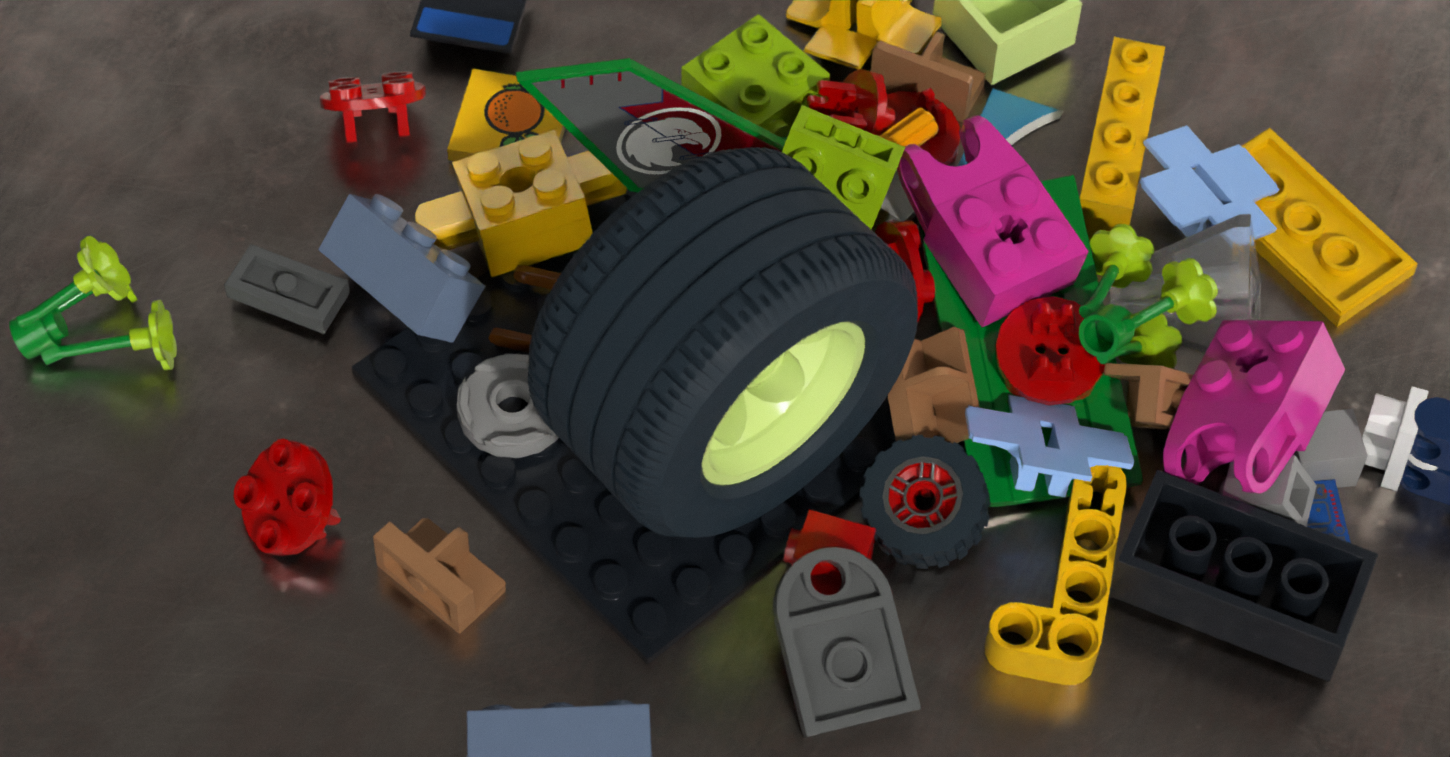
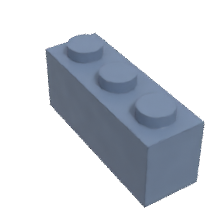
[318,194,485,343]
[467,700,652,757]

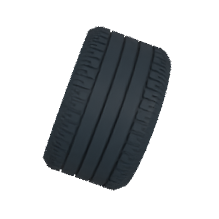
[528,148,918,538]

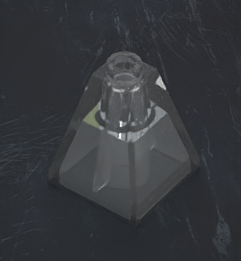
[1110,214,1261,354]

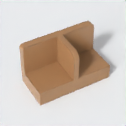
[871,32,986,123]
[887,327,980,444]
[1104,363,1193,430]
[373,518,506,634]

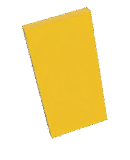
[1241,128,1418,327]

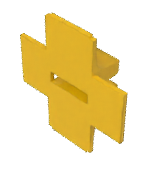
[786,0,941,70]

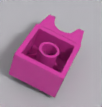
[897,115,1089,328]
[1163,320,1345,494]

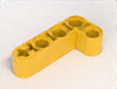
[985,466,1126,685]

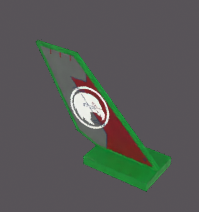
[516,58,787,192]

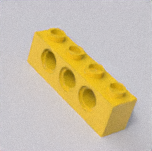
[1080,37,1165,241]

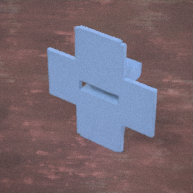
[1139,125,1279,248]
[965,395,1134,498]

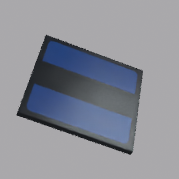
[410,0,528,54]

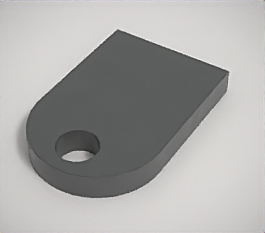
[773,547,921,738]

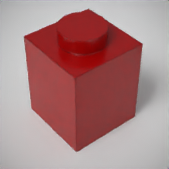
[783,510,876,595]

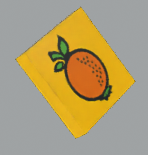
[447,69,566,161]

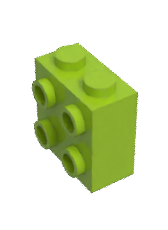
[681,14,830,137]
[782,105,905,230]

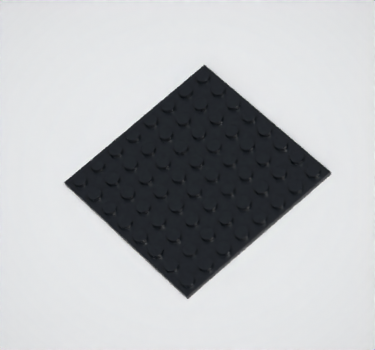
[352,188,896,665]

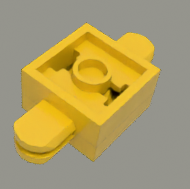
[415,130,627,277]

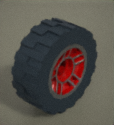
[860,435,991,569]

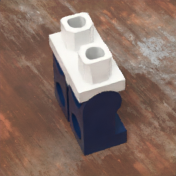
[1362,386,1450,505]

